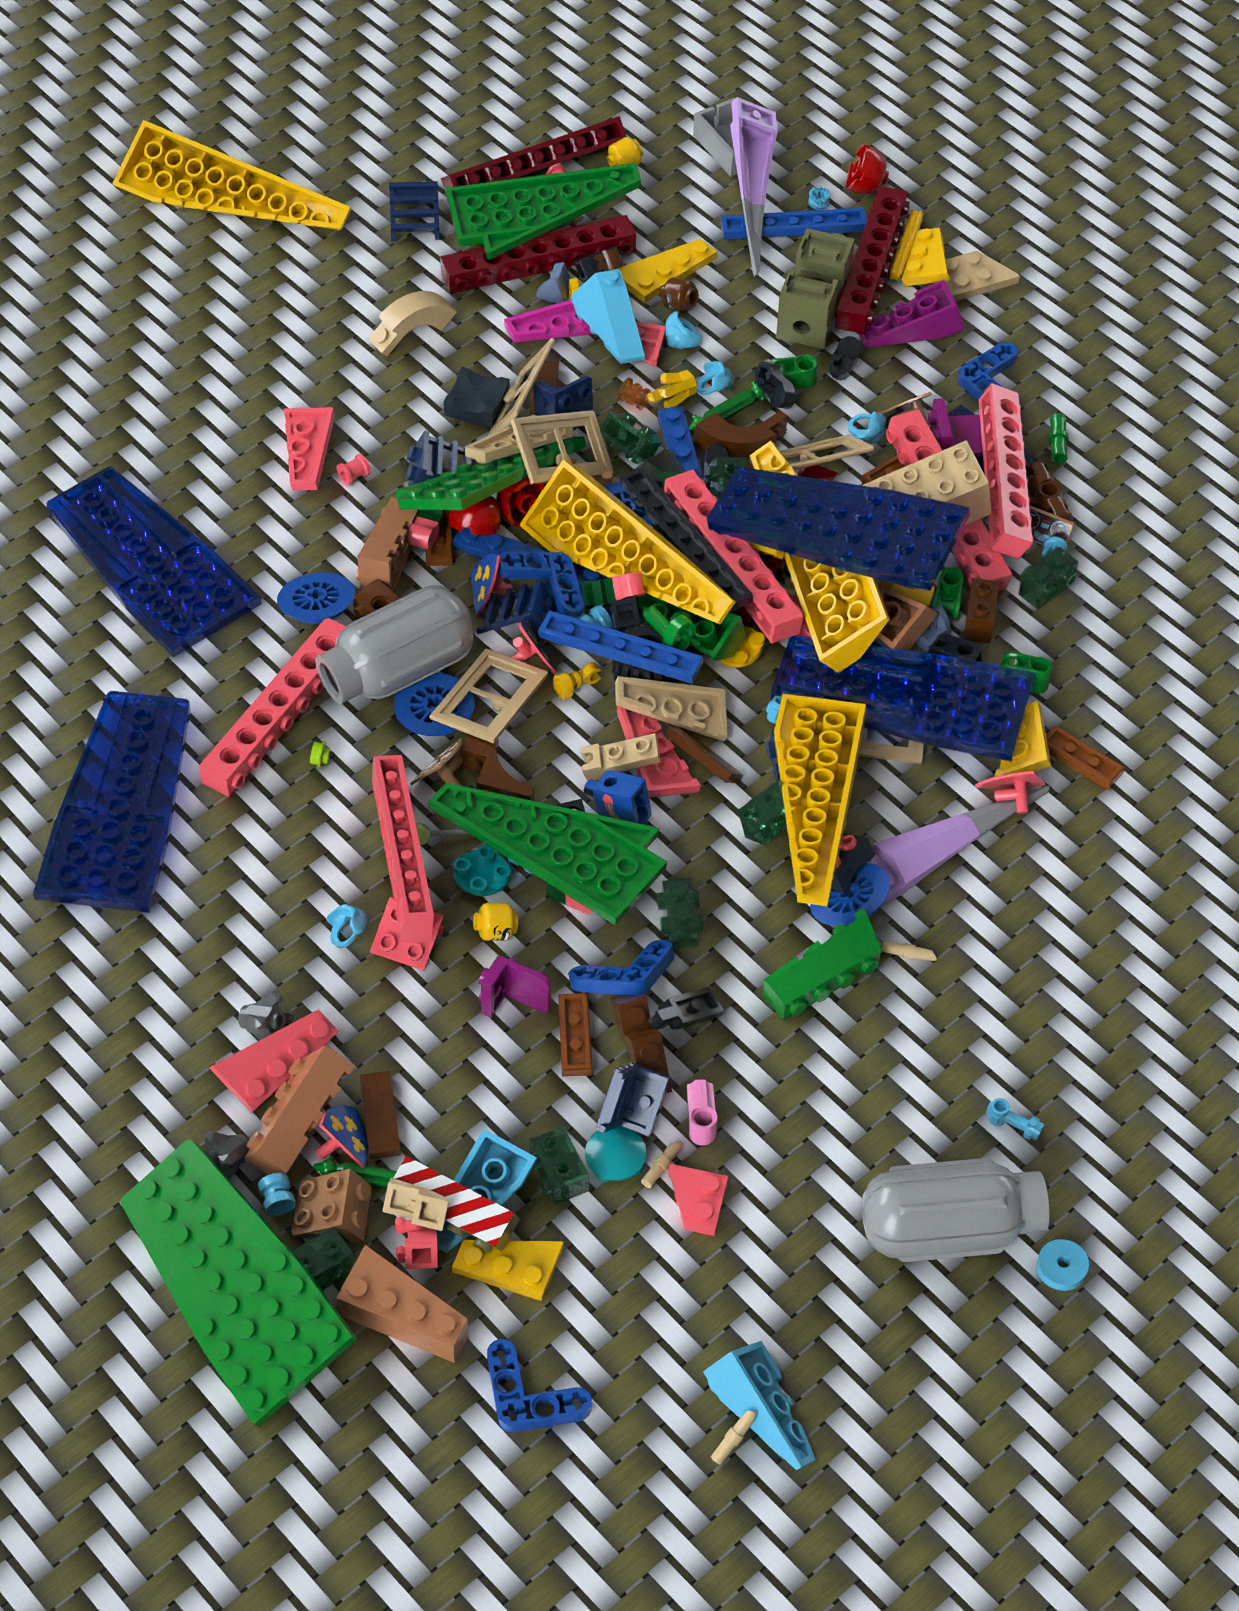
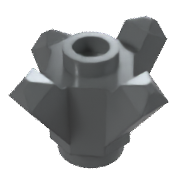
[238,990,294,1040]
[204,1131,249,1180]

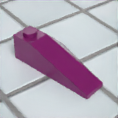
[858,280,965,348]

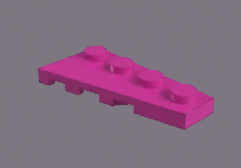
[504,300,593,343]

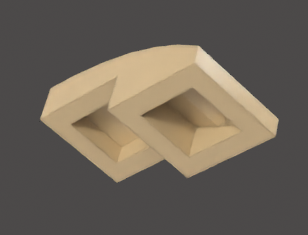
[382,1178,449,1231]

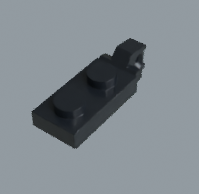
[648,987,725,1030]

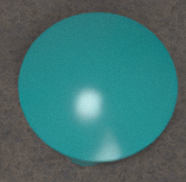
[453,845,511,896]
[585,1126,647,1182]

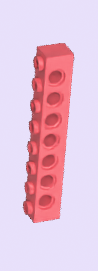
[978,383,1034,559]
[886,409,1012,591]
[664,470,803,644]
[198,618,346,797]
[372,755,434,943]

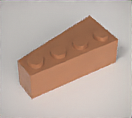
[356,497,420,592]

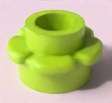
[310,741,331,768]

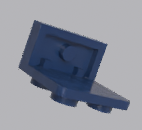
[533,375,593,431]

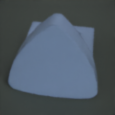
[536,262,571,303]
[915,606,951,652]

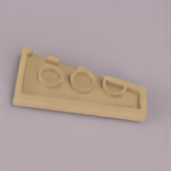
[465,415,573,464]
[615,676,727,742]

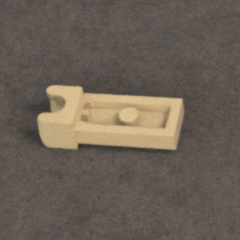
[580,733,661,781]

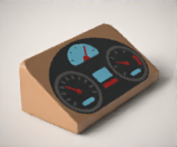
[1029,505,1074,548]

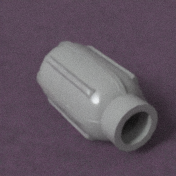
[315,585,474,704]
[862,1158,1049,1262]

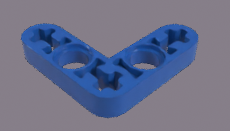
[958,342,1018,400]
[497,551,584,618]
[568,940,675,996]
[487,1339,592,1432]

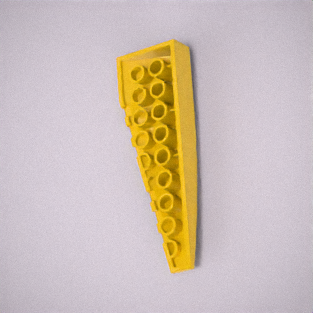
[112,120,352,230]
[750,441,890,673]
[520,460,736,624]
[774,694,866,906]

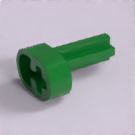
[643,606,696,651]

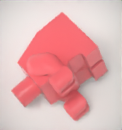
[395,1217,438,1269]

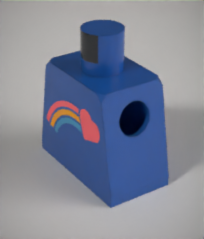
[584,770,652,825]

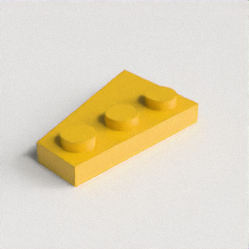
[901,228,950,287]
[995,701,1051,777]
[452,1240,564,1301]

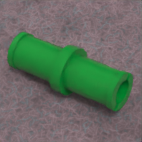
[1048,413,1069,464]

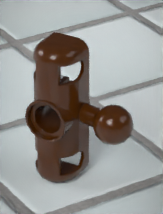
[1026,461,1073,522]

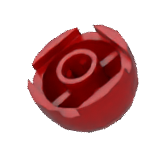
[846,144,889,195]
[496,477,546,529]
[448,496,501,535]

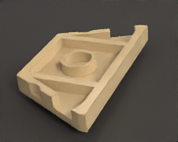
[933,251,1020,302]

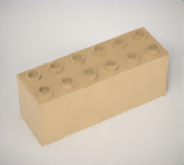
[819,440,992,567]

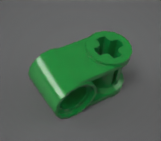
[770,355,817,389]
[932,567,964,620]
[996,651,1052,694]

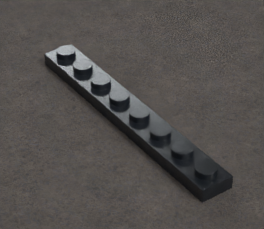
[620,467,753,613]

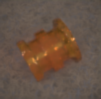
[617,377,651,410]

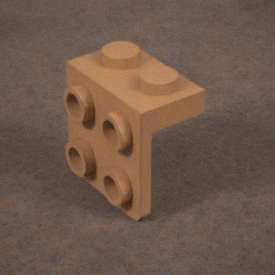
[291,1169,372,1244]

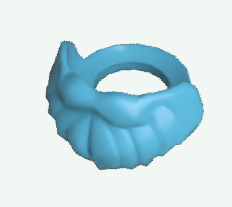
[665,311,702,349]
[697,361,734,395]
[848,412,886,444]
[327,904,369,948]

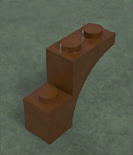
[460,733,534,801]
[610,994,672,1093]

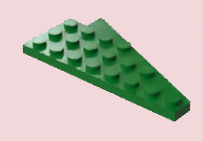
[446,163,641,260]
[395,434,586,510]
[429,783,667,925]

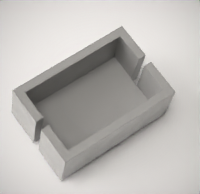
[693,98,738,177]

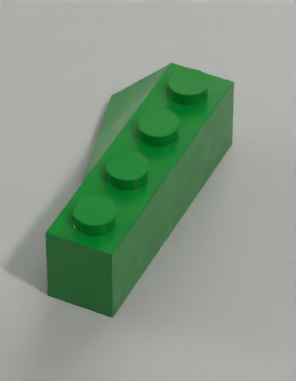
[636,593,746,661]
[763,908,881,1021]

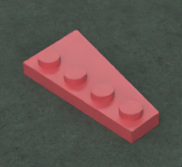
[284,407,335,491]
[617,706,701,797]
[210,1009,339,1113]

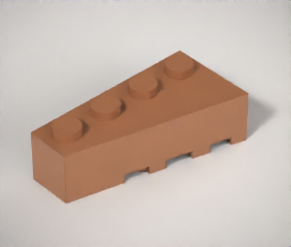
[877,584,938,656]
[244,1045,355,1175]
[336,1245,469,1363]

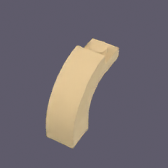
[368,291,457,356]

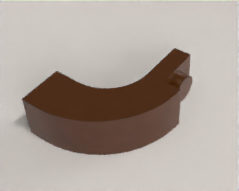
[695,410,788,461]

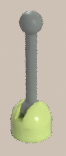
[416,823,474,845]

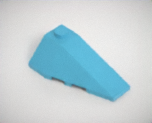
[571,269,645,364]
[436,1129,538,1254]
[703,1341,816,1470]

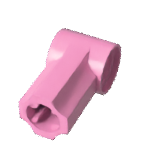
[687,1080,717,1146]

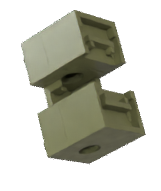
[776,228,855,349]

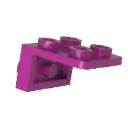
[928,398,983,456]
[478,955,551,1018]

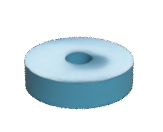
[1036,1239,1089,1291]

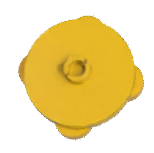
[719,626,765,668]

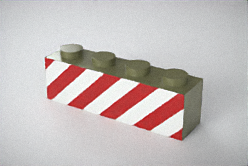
[393,1156,520,1253]

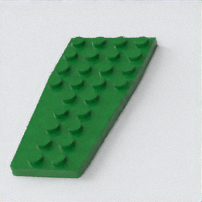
[121,1140,357,1427]

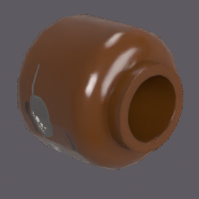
[660,277,699,312]

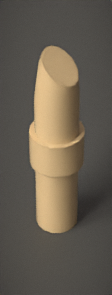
[881,940,937,961]
[641,1143,682,1188]
[710,1411,757,1465]

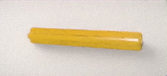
[889,209,923,281]

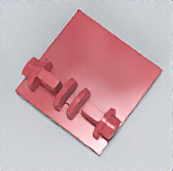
[370,897,444,971]

